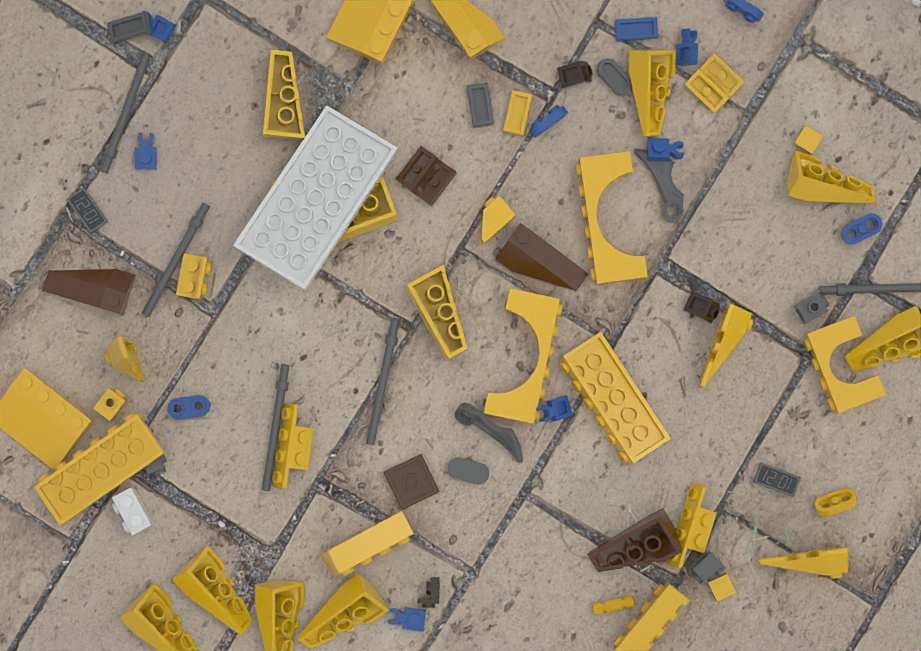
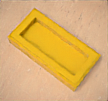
[503,90,533,136]

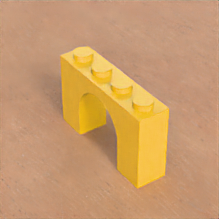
[803,316,886,414]

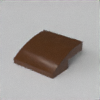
[396,146,457,206]

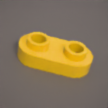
[815,488,857,517]

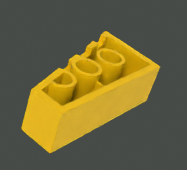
[262,50,305,141]
[338,176,399,243]
[613,583,690,651]

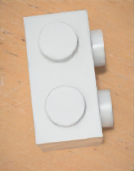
[112,487,154,535]

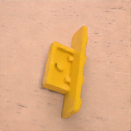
[272,403,314,489]
[666,483,717,568]

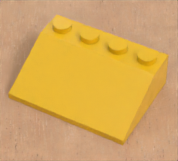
[326,0,415,66]
[0,368,95,471]

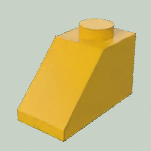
[481,196,516,244]

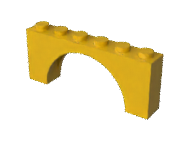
[575,151,648,285]
[484,288,563,424]

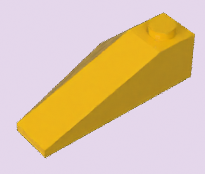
[430,0,505,61]
[629,49,676,136]
[786,150,876,203]
[698,304,753,387]
[845,305,921,372]
[104,336,145,382]
[172,545,253,635]
[757,546,848,579]
[297,573,389,649]
[255,581,304,651]
[119,583,198,651]

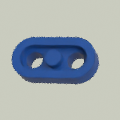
[723,0,764,23]
[530,105,569,138]
[841,213,883,244]
[167,395,211,419]

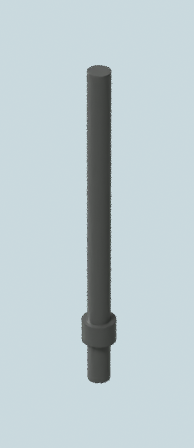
[100,52,151,174]
[142,202,210,317]
[819,283,921,296]
[366,319,400,445]
[262,364,290,491]

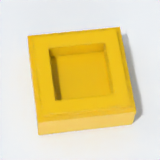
[793,125,823,155]
[707,573,736,602]

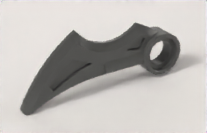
[634,149,684,223]
[454,403,523,463]

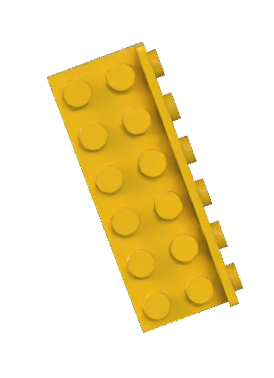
[559,332,671,466]
[34,413,165,526]

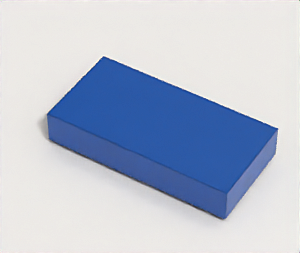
[615,17,659,42]

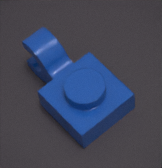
[676,28,698,66]

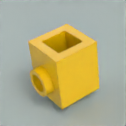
[93,388,128,422]

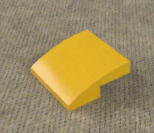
[685,53,745,113]

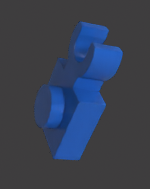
[142,11,177,43]
[135,133,157,170]
[647,138,684,161]
[536,395,573,422]
[388,607,426,632]

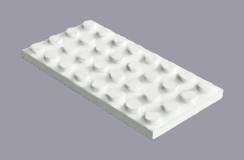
[233,105,398,291]

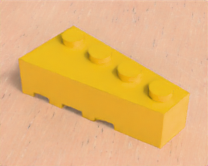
[405,264,467,362]
[320,511,414,577]

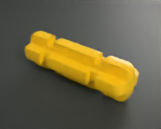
[592,596,634,615]

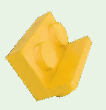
[176,254,212,300]

